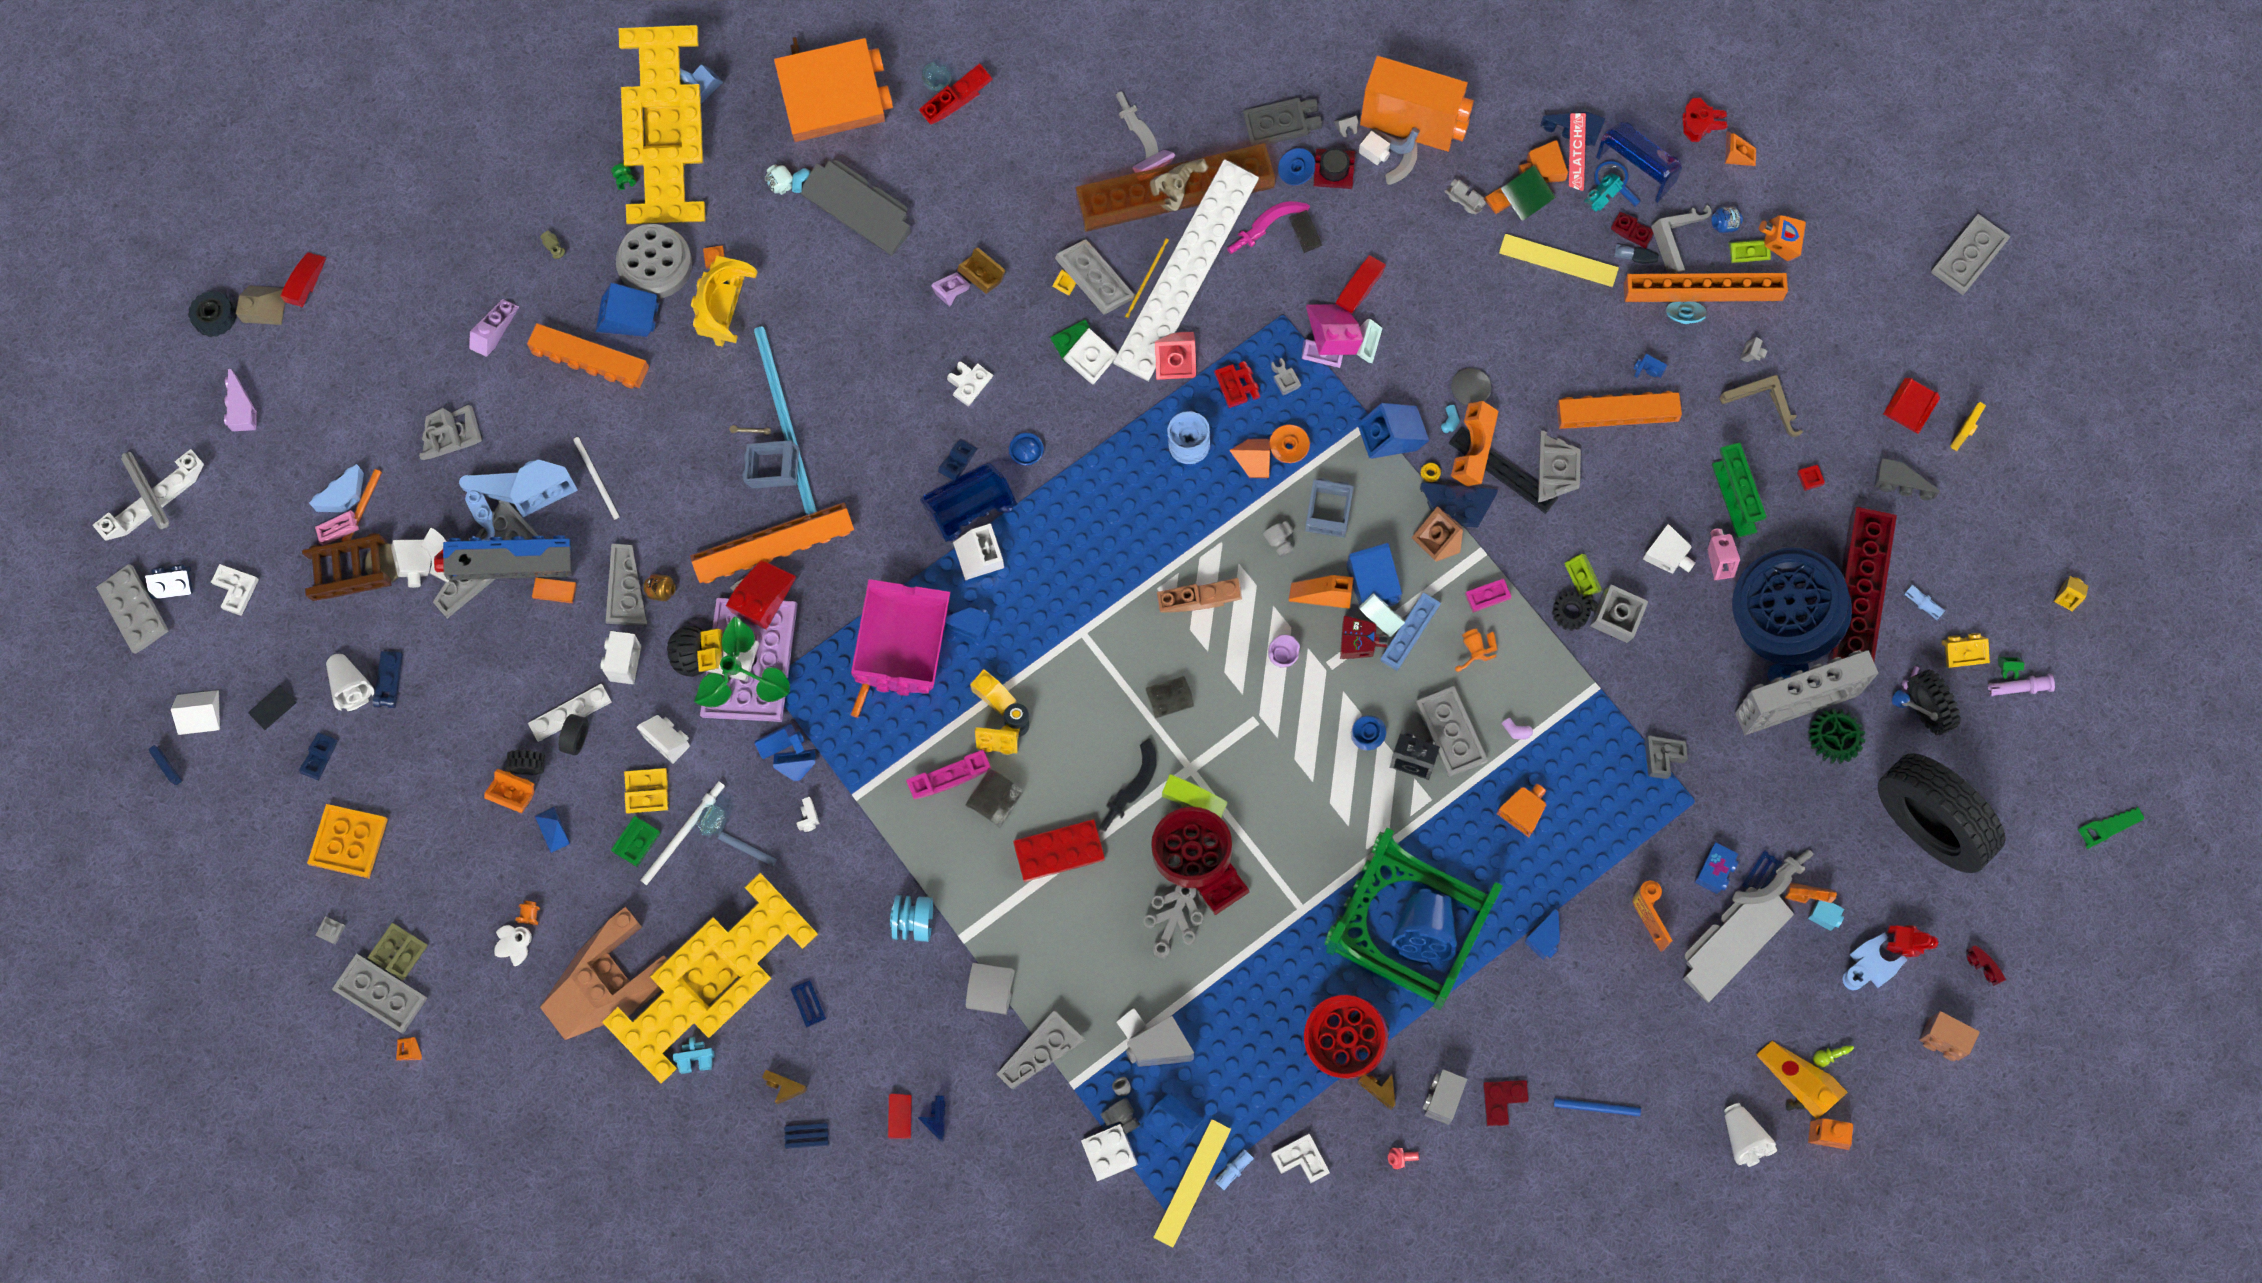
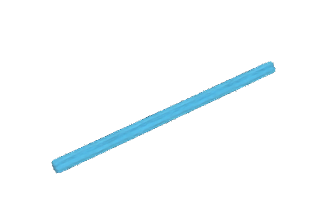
[754,326,817,515]

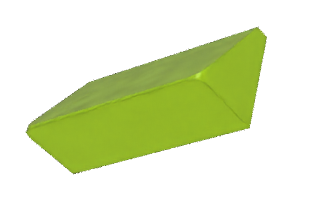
[1728,239,1771,263]
[1564,554,1603,598]

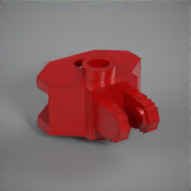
[1682,98,1728,142]
[1886,925,1939,957]

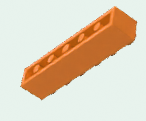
[527,323,649,389]
[1557,391,1682,429]

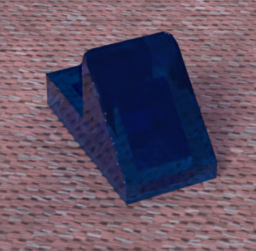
[918,1096,946,1142]

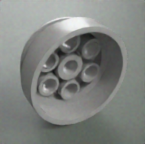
[616,224,693,299]

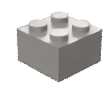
[1590,585,1648,643]
[1422,1070,1467,1125]

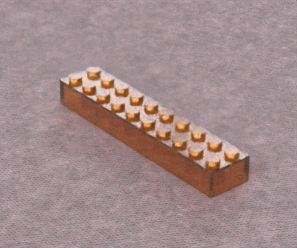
[1075,143,1275,232]

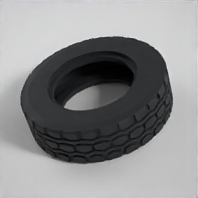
[1878,753,2006,873]

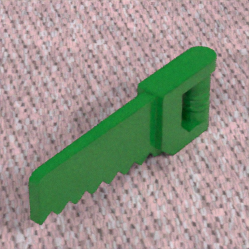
[2078,807,2144,849]

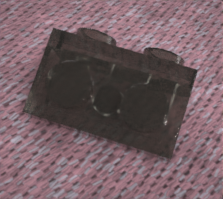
[1145,676,1194,718]

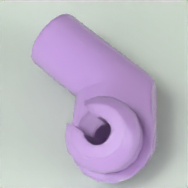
[1502,718,1533,740]

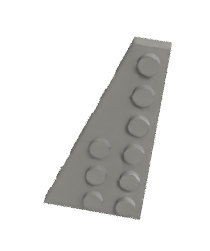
[433,500,538,619]

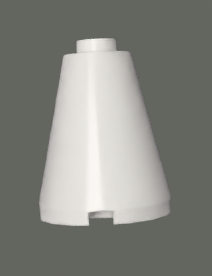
[326,654,374,711]

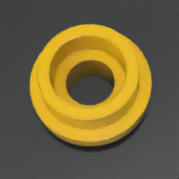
[1420,463,1441,483]

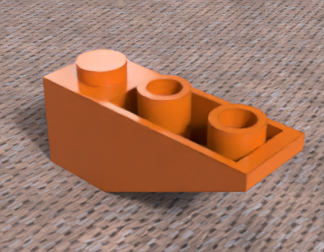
[1289,575,1353,609]

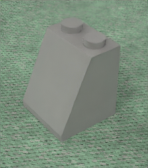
[1126,1016,1194,1067]

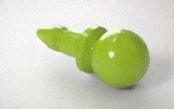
[1813,1046,1854,1067]

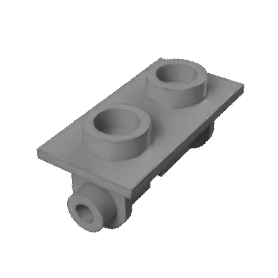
[1445,179,1486,214]

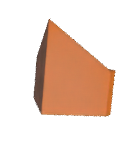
[1725,131,1756,166]
[1230,439,1270,478]

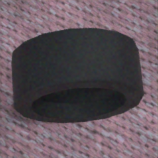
[558,714,588,756]

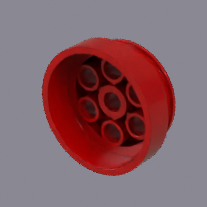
[1304,995,1388,1079]

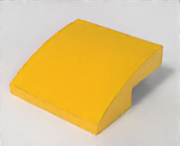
[624,768,668,813]

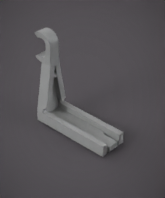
[1651,205,1711,274]

